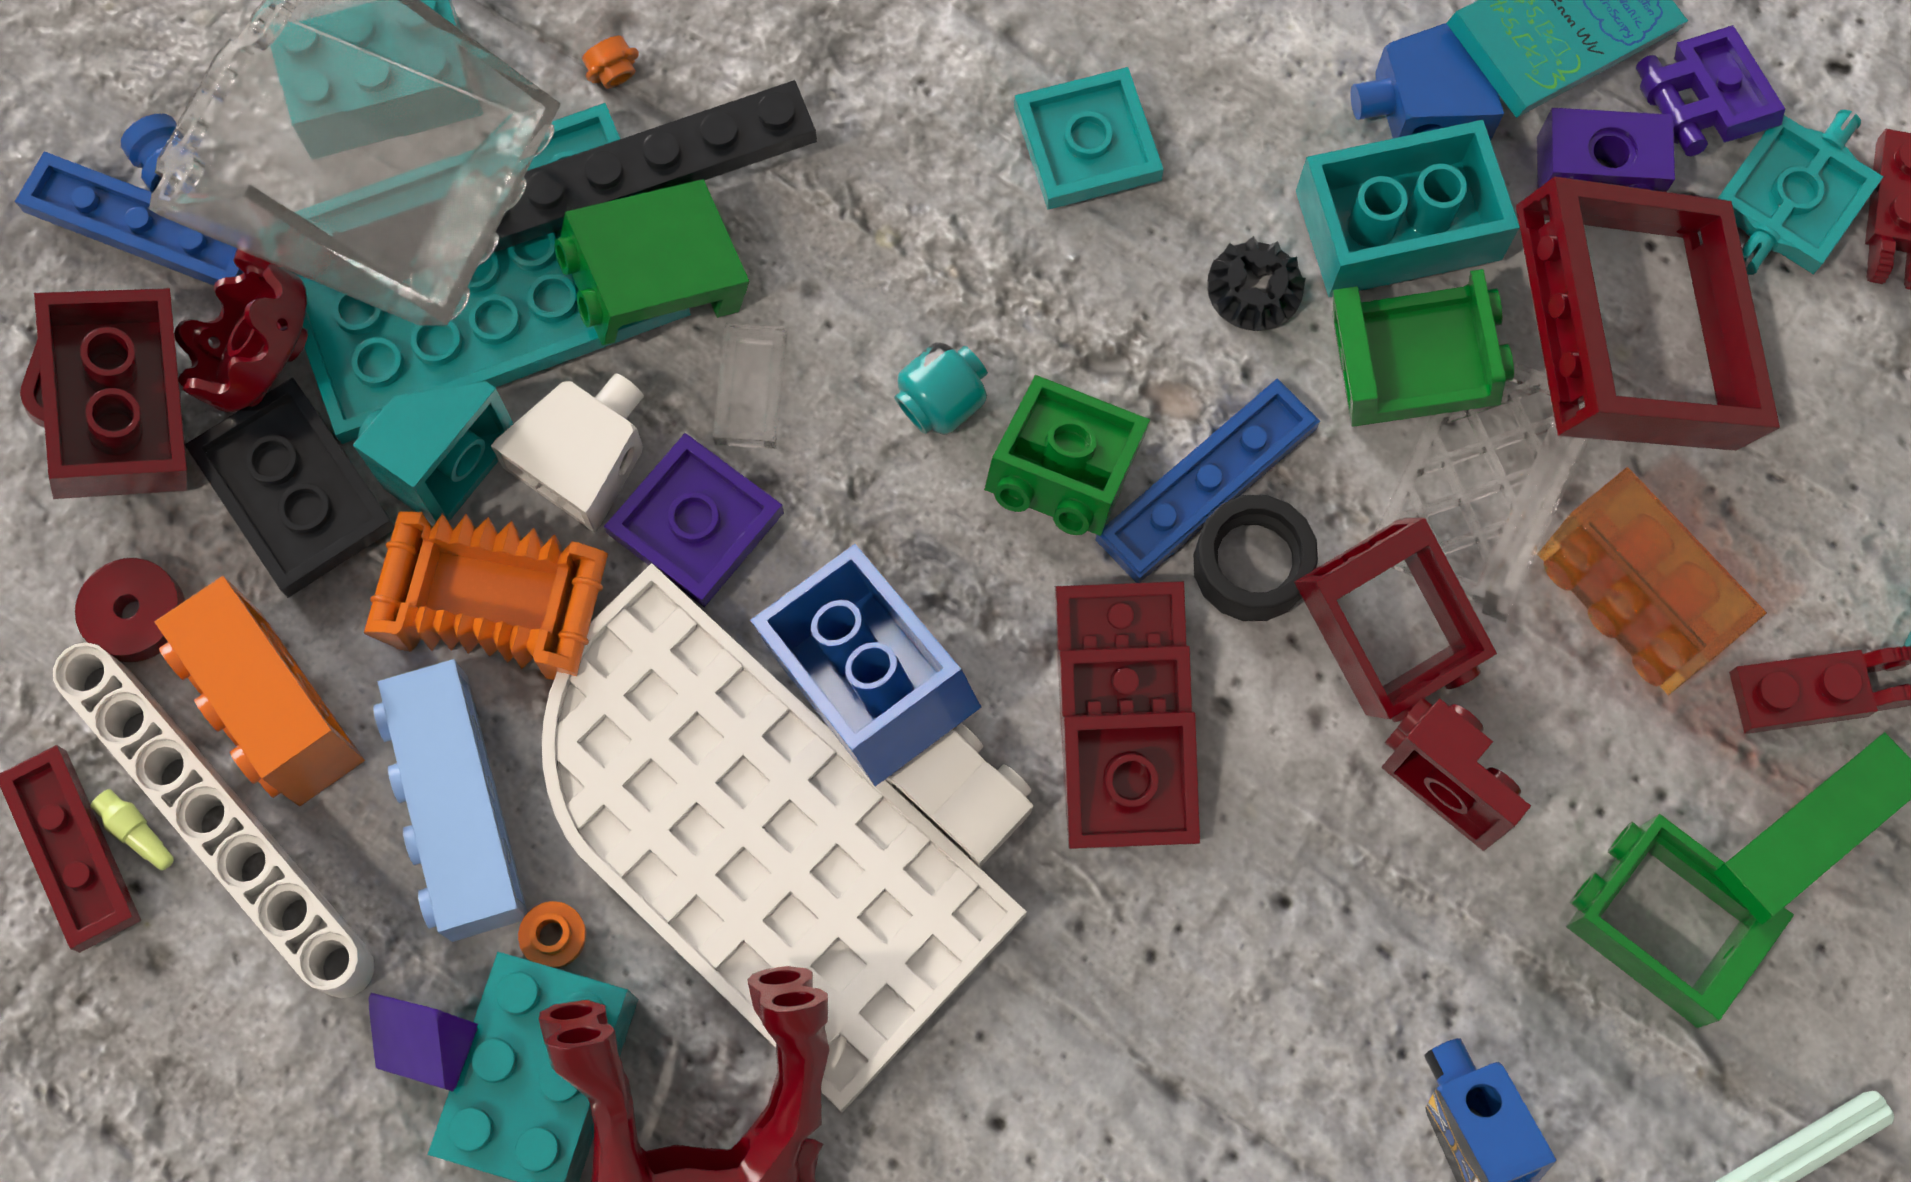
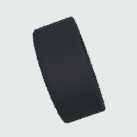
[1193,495,1318,621]

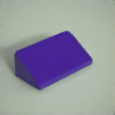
[369,993,478,1092]

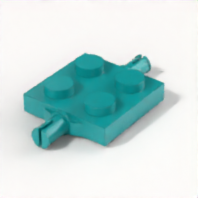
[1717,109,1884,275]

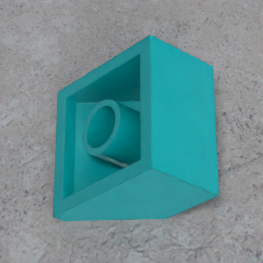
[353,381,514,524]

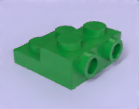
[984,375,1150,536]

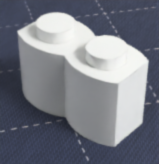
[885,723,1034,868]

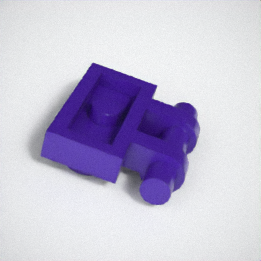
[1636,25,1785,157]

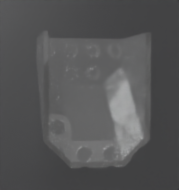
[149,0,561,326]

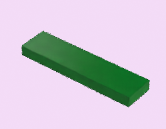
[1713,732,1911,925]

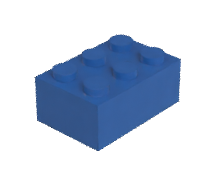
[750,544,982,787]

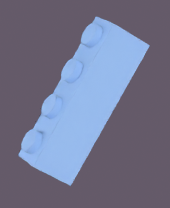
[373,659,528,942]

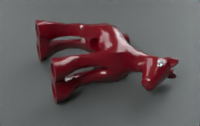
[538,966,830,1182]

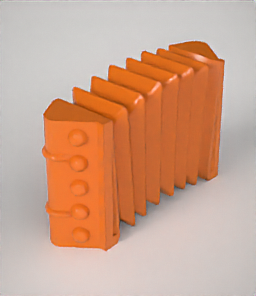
[364,511,608,680]

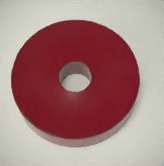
[75,558,185,662]

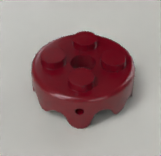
[174,248,308,412]

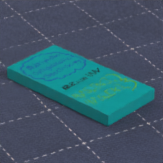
[1446,0,1688,118]

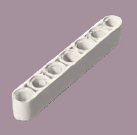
[53,642,375,998]

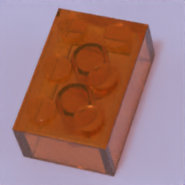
[1537,467,1767,696]

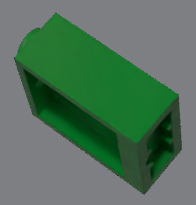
[1566,813,1794,1028]

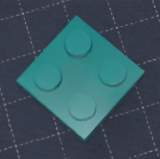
[1014,67,1164,210]

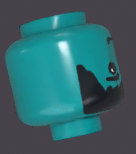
[894,342,988,435]

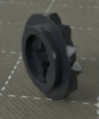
[1207,236,1306,331]

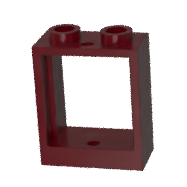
[1294,517,1497,722]

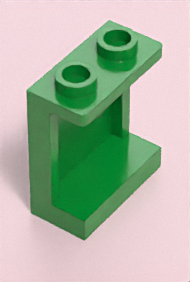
[555,179,750,346]
[1332,269,1514,427]

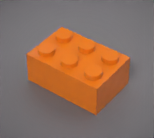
[154,576,365,807]

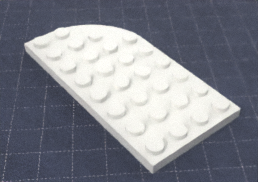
[542,563,1027,1113]

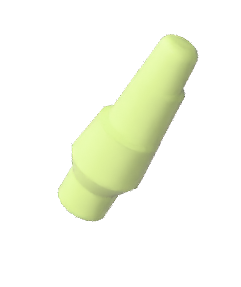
[90,789,174,871]

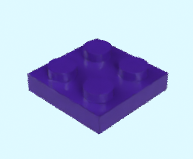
[604,433,784,608]

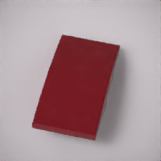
[1054,581,1200,849]

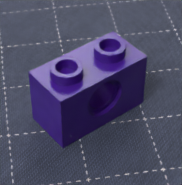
[1537,107,1675,192]

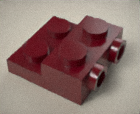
[1381,697,1531,851]

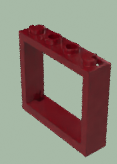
[1516,176,1780,451]

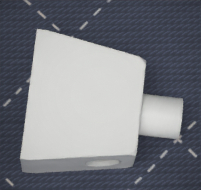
[491,373,644,533]

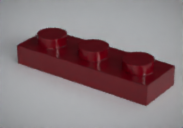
[0,745,142,953]

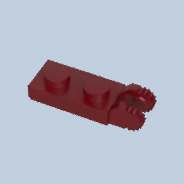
[1865,128,1911,290]
[1729,646,1911,734]

